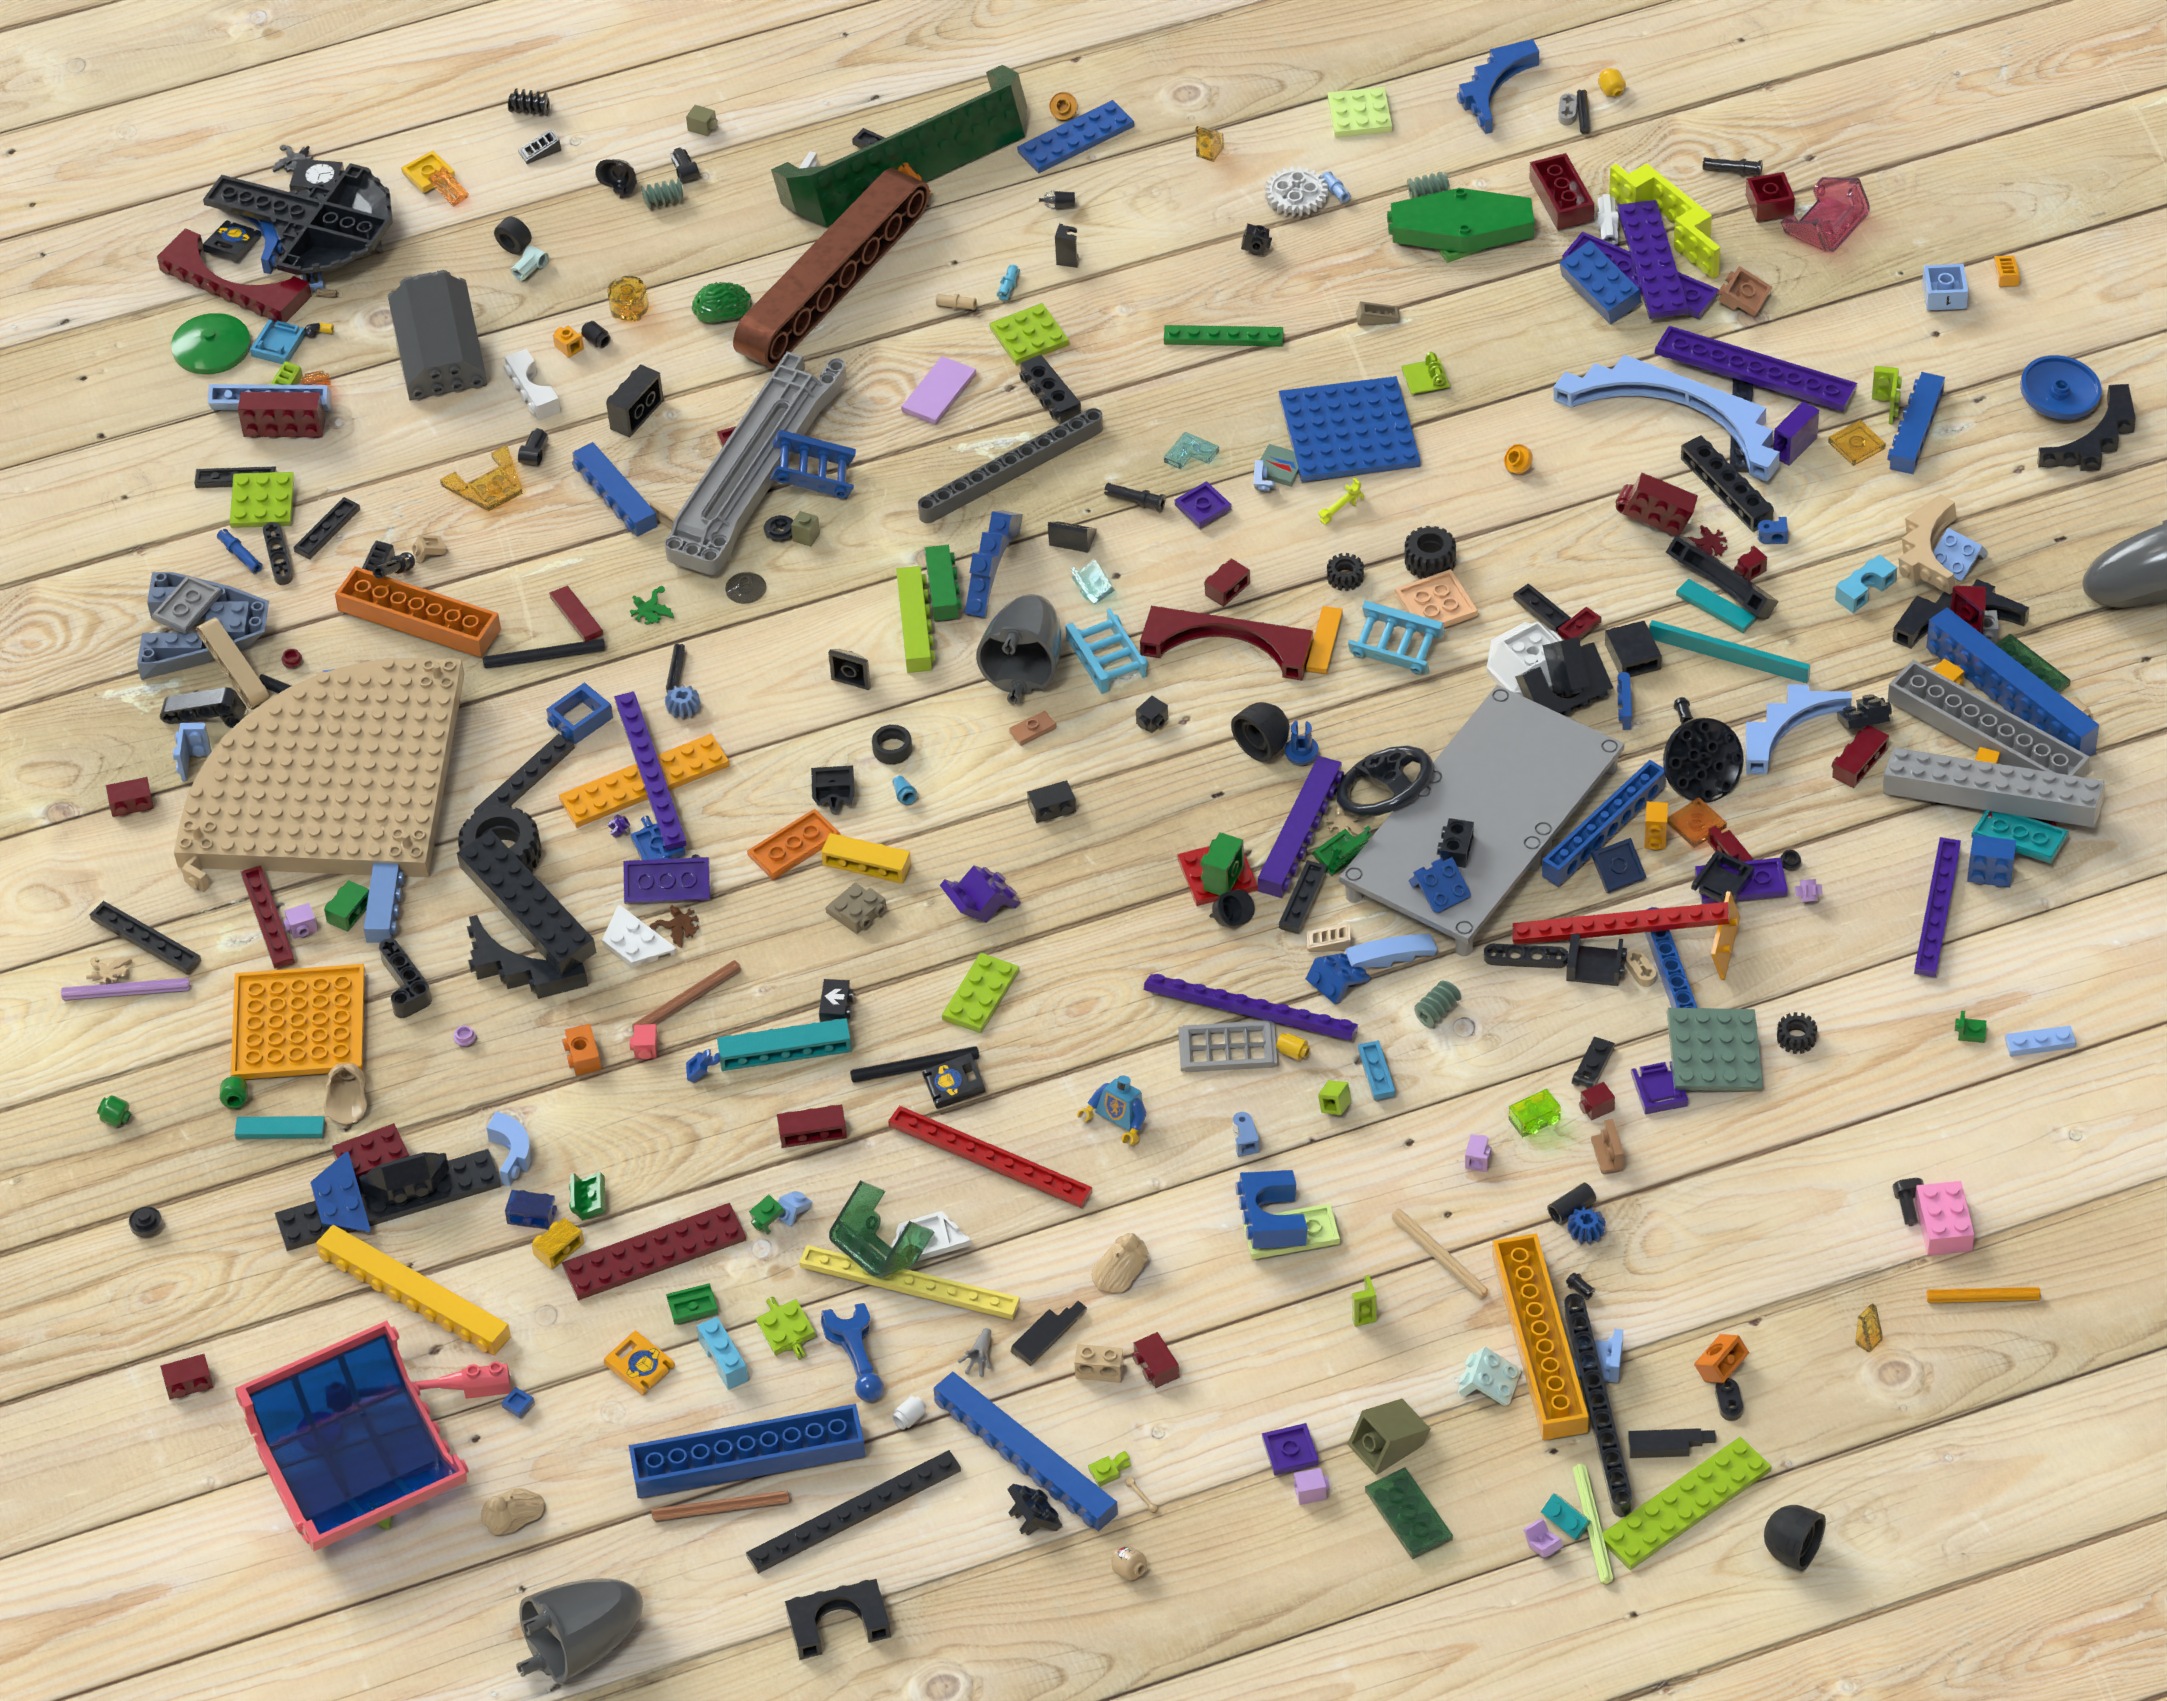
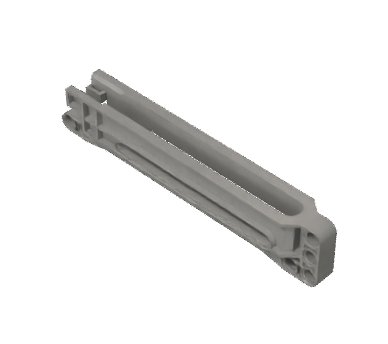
[665,352,847,575]

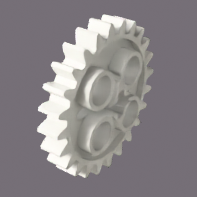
[1265,166,1328,217]

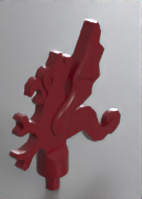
[1687,525,1728,557]

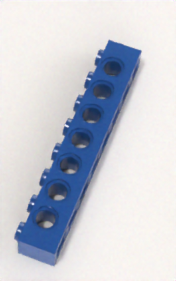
[1542,760,1666,887]

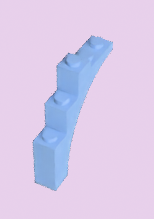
[1745,684,1852,774]

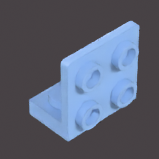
[1933,528,1988,582]
[173,723,211,781]
[1574,1329,1623,1383]

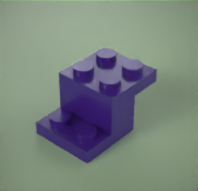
[940,865,1021,923]

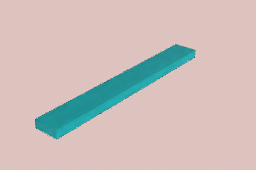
[1649,620,1810,684]

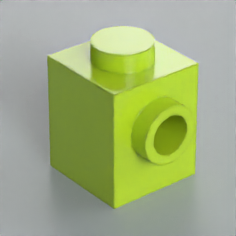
[1318,1080,1352,1115]

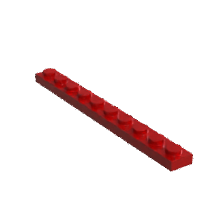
[1512,902,1730,945]
[888,1105,1092,1208]

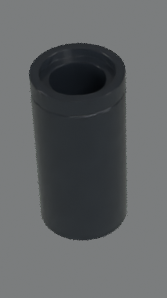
[1547,1182,1596,1224]

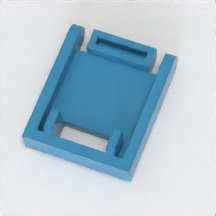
[250,319,306,364]

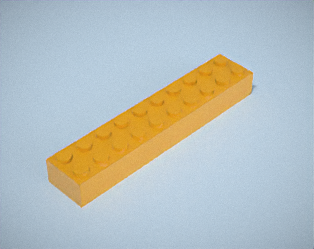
[1492,1233,1588,1440]

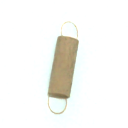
[311,289,343,298]

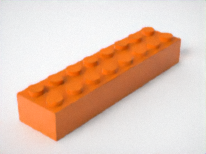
[335,566,501,658]

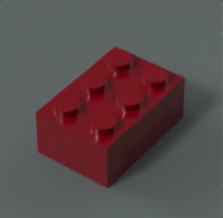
[1622,472,1698,536]
[332,1123,409,1187]

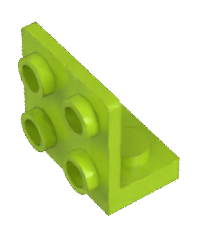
[1872,366,1902,424]

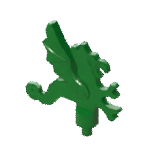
[630,586,674,625]

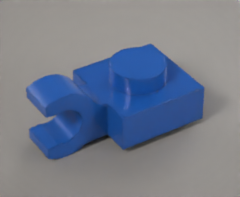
[686,1049,720,1083]

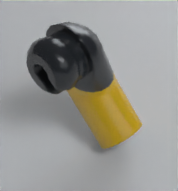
[305,322,334,338]

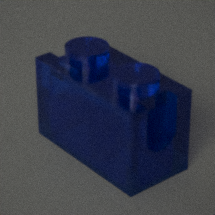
[505,1190,557,1230]

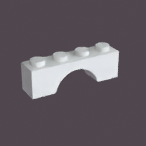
[504,349,560,420]

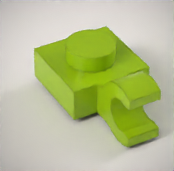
[1088,1451,1131,1487]

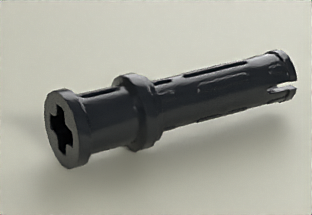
[1702,157,1763,176]
[1104,482,1166,512]
[373,552,415,579]

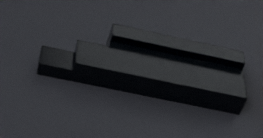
[1011,1301,1087,1366]
[1628,1428,1716,1458]

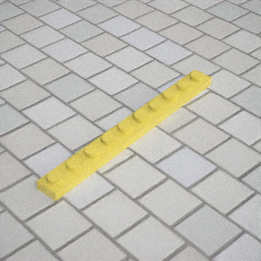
[799,1245,1020,1320]

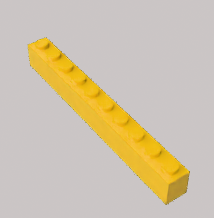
[316,1225,511,1356]

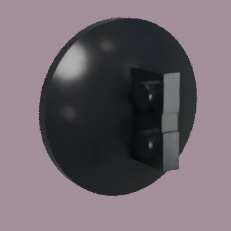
[1663,718,1744,803]

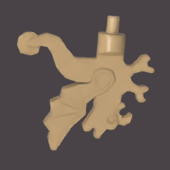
[1326,805,1364,836]
[86,957,132,985]

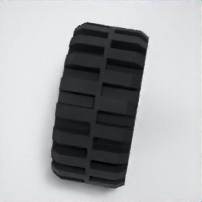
[458,805,542,872]

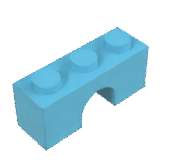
[1835,555,1897,613]
[697,1317,749,1390]

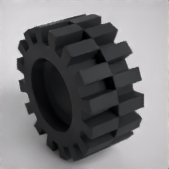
[1327,553,1364,591]
[1777,1012,1817,1054]

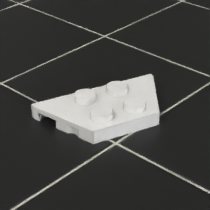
[602,905,677,968]
[886,1211,972,1267]

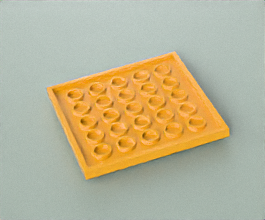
[231,964,365,1079]

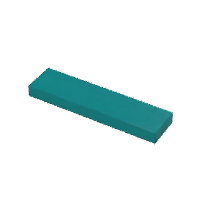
[1676,579,1756,633]
[235,1116,325,1139]

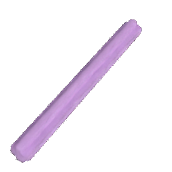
[61,978,190,1000]

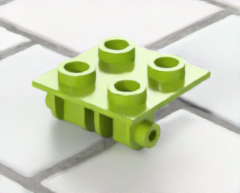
[1401,352,1450,395]

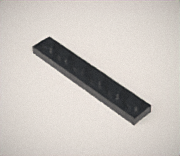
[474,733,575,813]
[89,901,202,975]

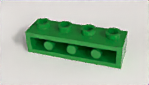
[924,544,962,621]

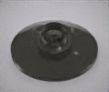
[725,572,766,604]

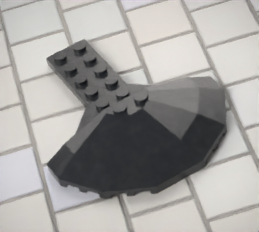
[203,163,393,275]

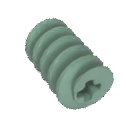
[1407,172,1450,199]
[641,178,683,209]
[1414,980,1461,1028]

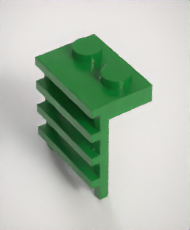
[1312,826,1372,876]

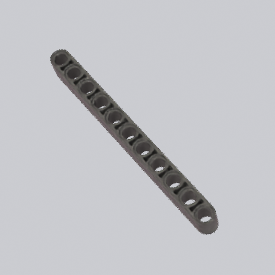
[918,408,1103,523]

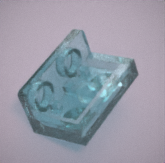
[1070,560,1115,605]

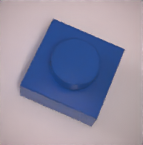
[501,1387,534,1418]

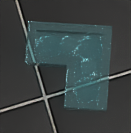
[1164,432,1219,469]

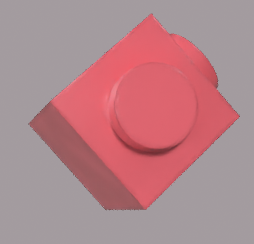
[630,1024,658,1059]

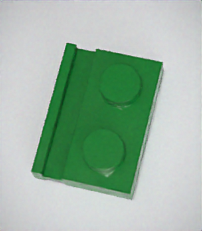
[666,1283,718,1325]

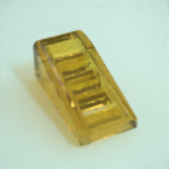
[1855,1303,1883,1352]

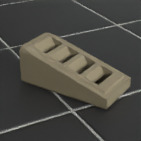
[1356,301,1400,325]

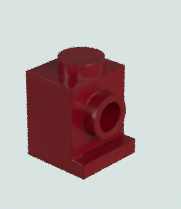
[1734,545,1767,581]

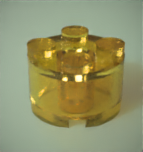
[607,276,649,322]

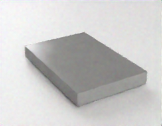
[152,575,222,634]

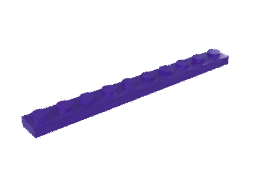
[614,691,687,851]
[1143,974,1358,1041]

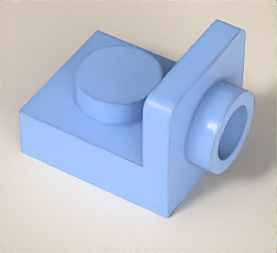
[1253,460,1275,491]

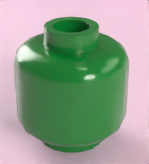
[219,1076,248,1109]
[97,1095,132,1127]

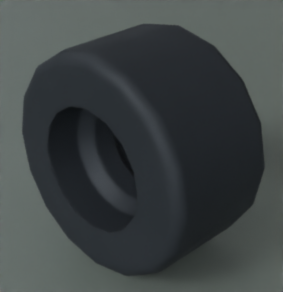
[494,216,532,254]

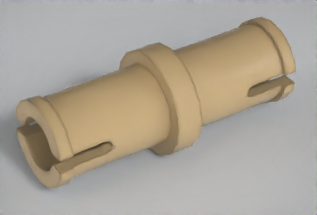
[936,294,977,310]

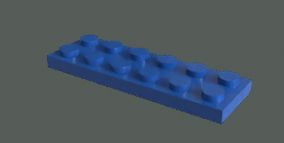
[1017,100,1134,174]

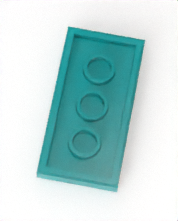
[1971,810,2069,863]

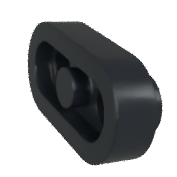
[1715,1378,1743,1421]

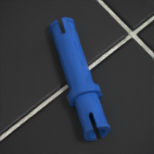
[217,529,263,574]

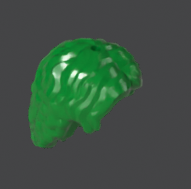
[692,282,752,323]

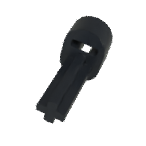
[1892,1178,1924,1226]

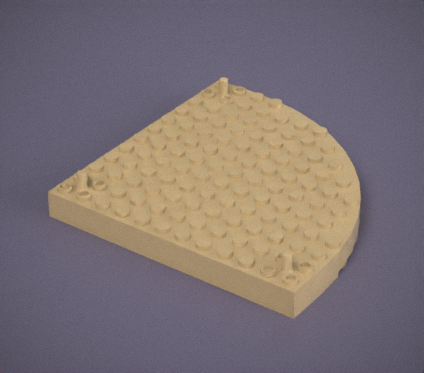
[174,658,465,877]

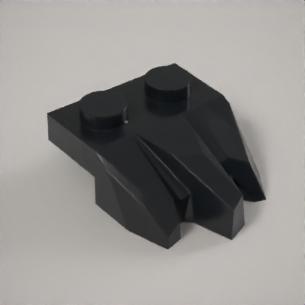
[811,765,855,814]

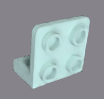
[1458,1346,1521,1406]

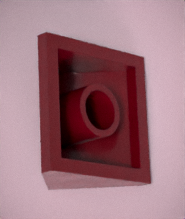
[1950,585,1986,635]

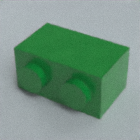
[324,880,369,932]

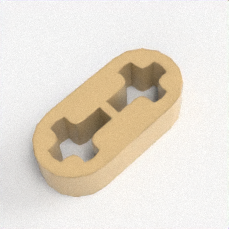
[1626,950,1656,987]

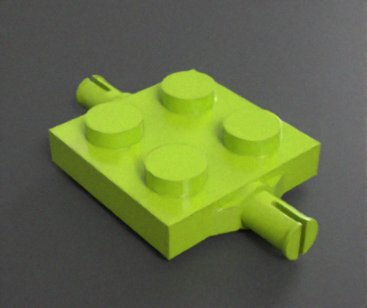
[756,1297,816,1359]

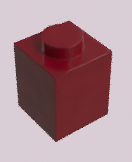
[1579,1082,1615,1121]

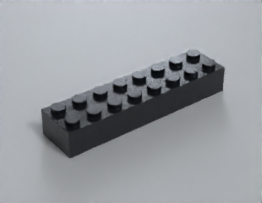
[457,830,597,976]

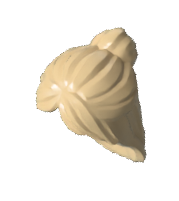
[323,1063,367,1126]
[1091,1233,1149,1293]
[481,1488,545,1535]

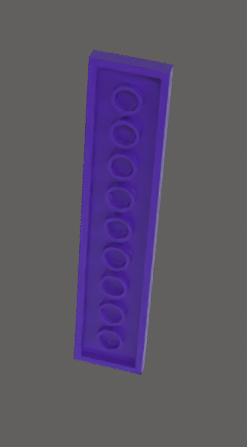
[1654,326,1857,412]

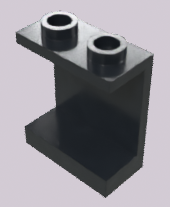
[1566,934,1627,986]

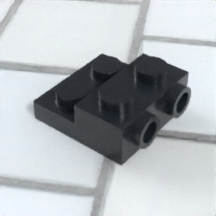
[1837,694,1892,729]

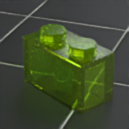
[1509,1088,1561,1138]

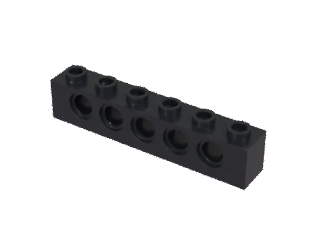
[1681,435,1774,532]

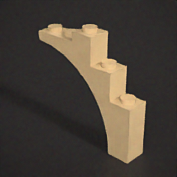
[1898,494,1957,594]

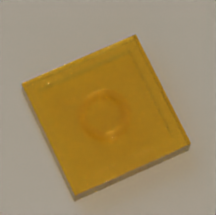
[1828,420,1886,466]

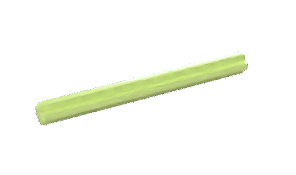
[1573,1464,1614,1585]

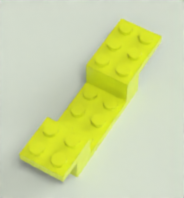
[1609,163,1720,279]

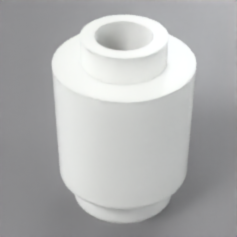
[892,1396,926,1430]

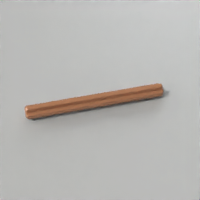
[632,960,741,1031]
[651,1490,790,1521]

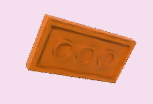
[747,809,841,880]

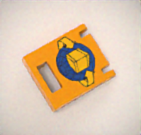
[604,1330,675,1395]

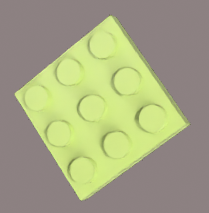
[1328,87,1392,137]

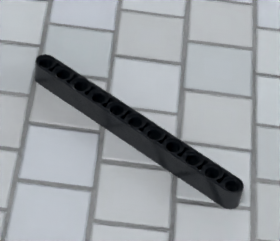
[1564,1293,1633,1517]

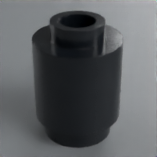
[581,321,611,348]

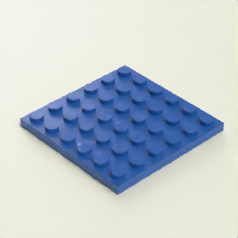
[1279,376,1421,482]

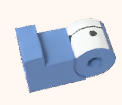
[1233,1112,1260,1157]

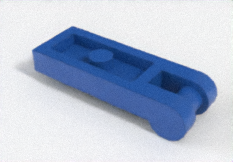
[1617,672,1632,730]

